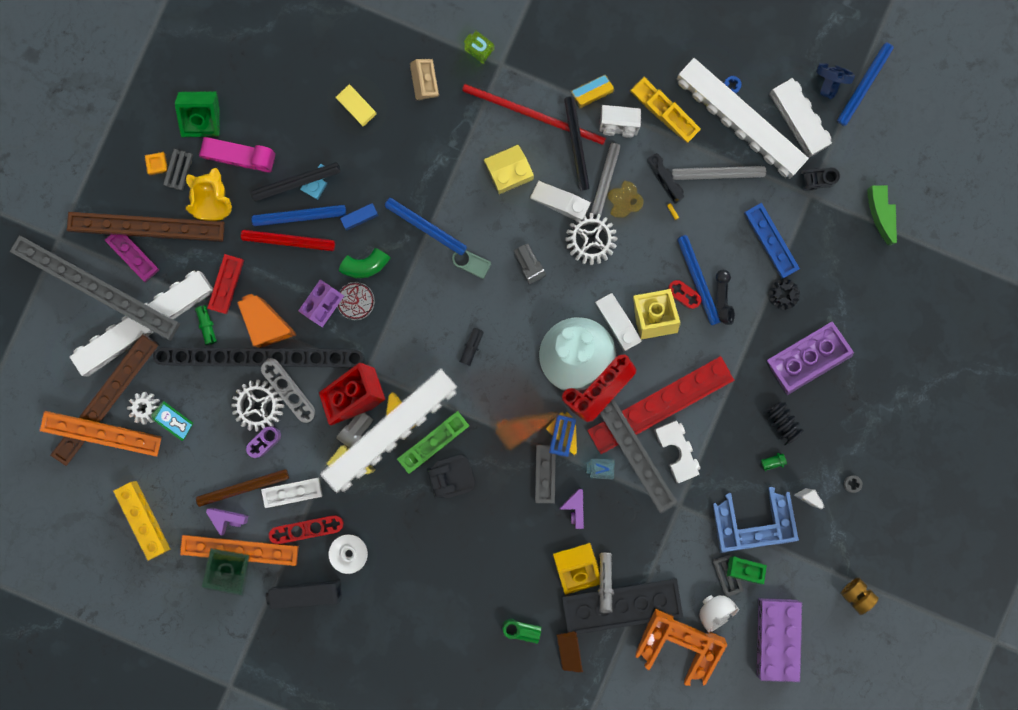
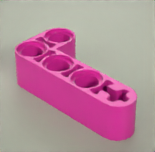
[199,137,276,172]

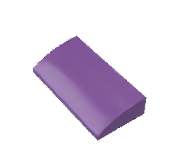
[767,321,854,395]

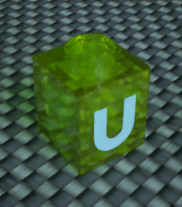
[464,30,494,64]

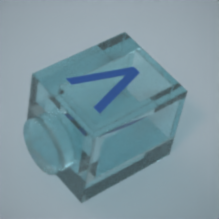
[586,458,615,479]

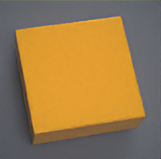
[145,152,168,175]

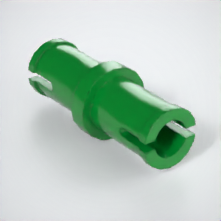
[195,305,217,345]

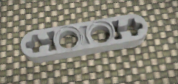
[261,359,315,423]

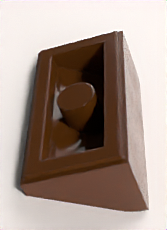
[557,632,583,672]

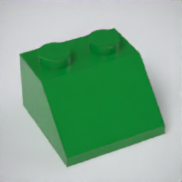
[175,92,219,137]

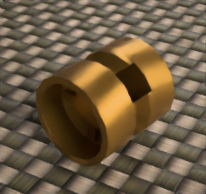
[841,578,879,615]

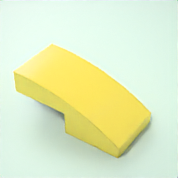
[336,85,377,126]

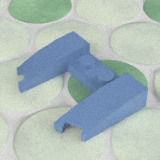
[713,487,799,553]

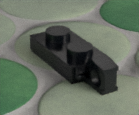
[647,153,684,204]

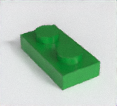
[727,557,767,585]

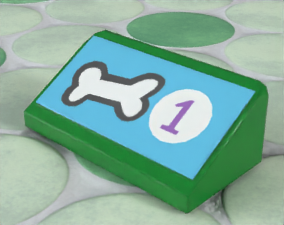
[151,401,193,441]

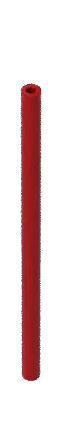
[462,84,606,145]

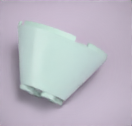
[539,317,616,393]

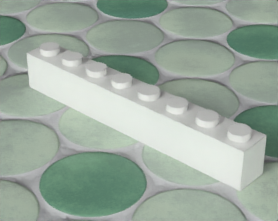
[677,58,809,178]
[70,271,213,377]
[321,369,457,492]

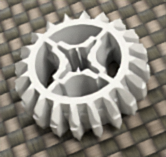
[566,213,617,265]
[231,380,284,432]

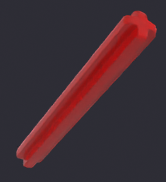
[241,230,335,251]

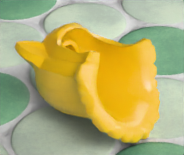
[186,168,232,221]

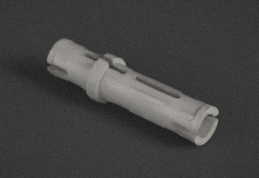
[598,552,614,613]

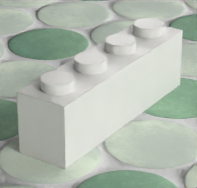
[770,78,832,158]

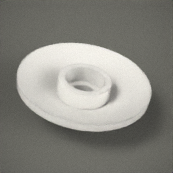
[329,535,368,574]

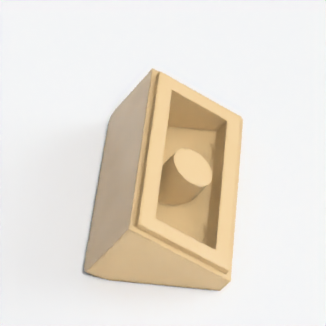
[410,59,439,100]

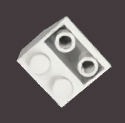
[599,105,641,138]

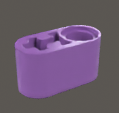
[246,427,281,458]

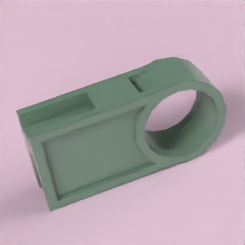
[452,250,492,279]

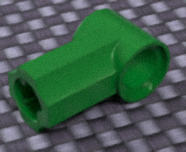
[502,619,542,644]

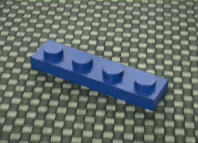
[744,203,800,279]

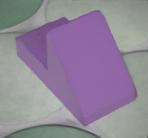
[559,489,584,529]
[206,508,249,536]

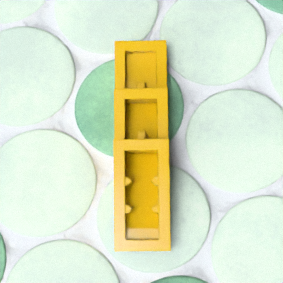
[630,77,701,143]

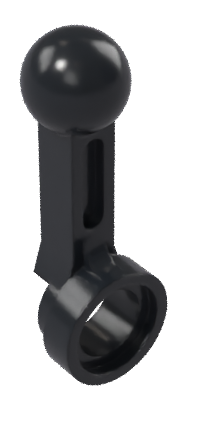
[716,270,735,325]

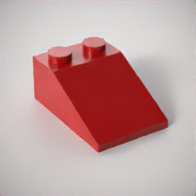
[319,363,386,425]

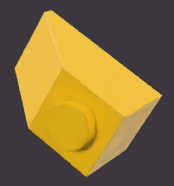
[546,412,577,455]

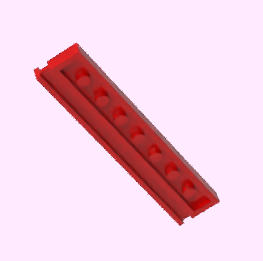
[587,356,734,455]

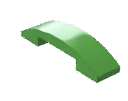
[397,411,469,474]

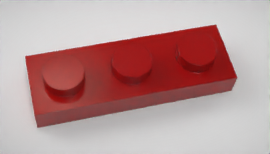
[207,254,244,315]

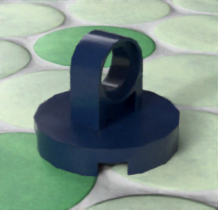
[816,63,855,99]

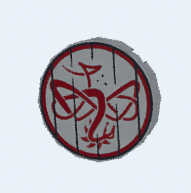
[337,282,375,320]

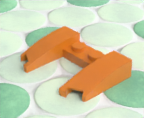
[635,609,727,686]

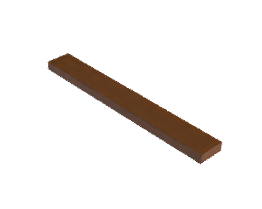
[67,212,225,242]
[50,333,159,466]

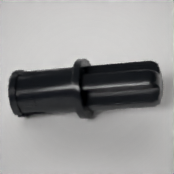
[459,328,483,366]

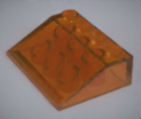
[495,412,558,450]

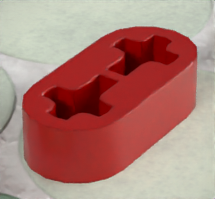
[668,280,701,309]

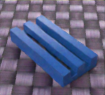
[549,415,576,457]

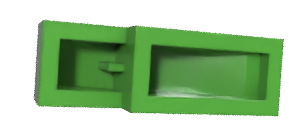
[867,185,897,245]

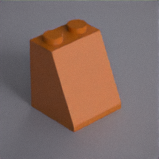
[238,294,296,348]

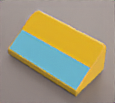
[571,75,614,108]

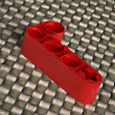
[562,354,636,422]

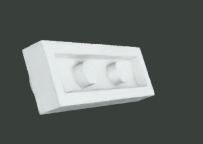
[261,478,323,508]

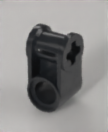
[801,167,840,191]

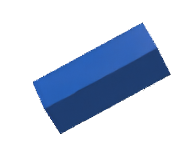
[340,203,379,231]

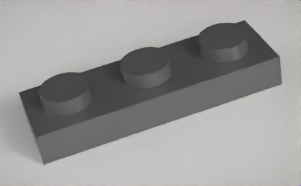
[535,445,556,503]

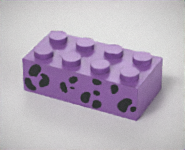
[756,598,802,682]

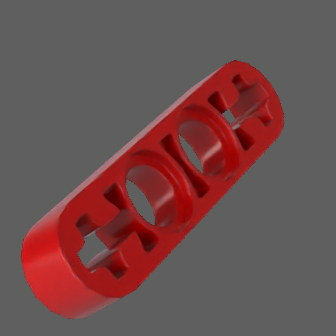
[269,515,344,544]

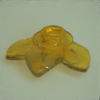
[607,181,644,218]

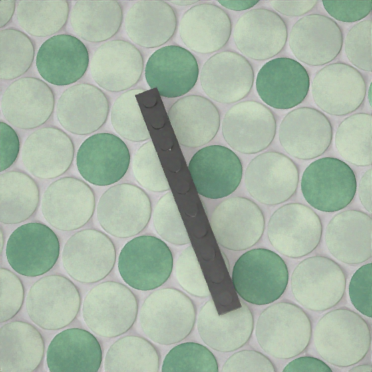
[10,235,180,341]

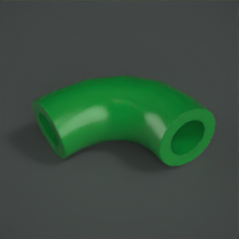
[339,248,391,278]

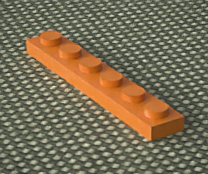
[40,411,162,457]
[180,535,299,566]

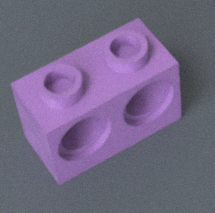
[299,280,344,327]

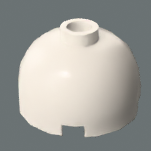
[699,595,739,632]

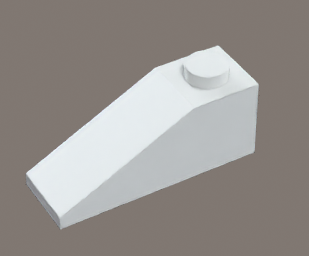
[530,181,591,222]
[595,293,642,352]

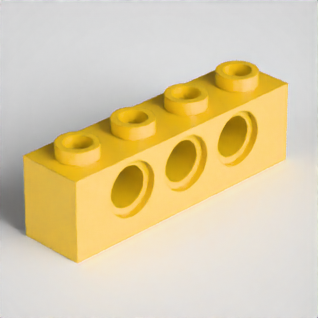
[113,481,171,560]

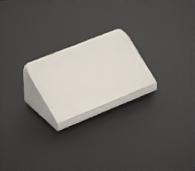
[794,488,824,509]

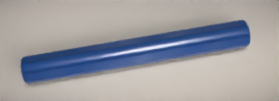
[837,43,894,126]
[385,198,467,255]
[252,205,346,226]
[677,235,720,325]

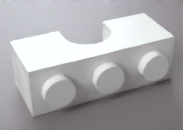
[654,421,700,483]

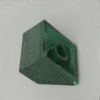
[202,548,250,596]

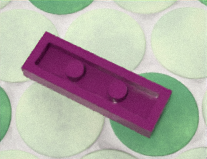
[105,235,159,283]

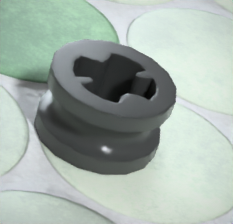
[844,476,863,493]

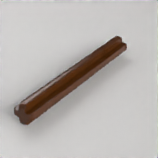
[196,469,289,507]

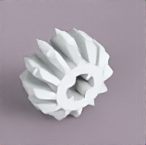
[127,392,160,424]

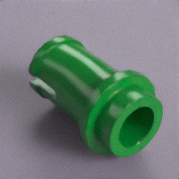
[761,453,787,471]

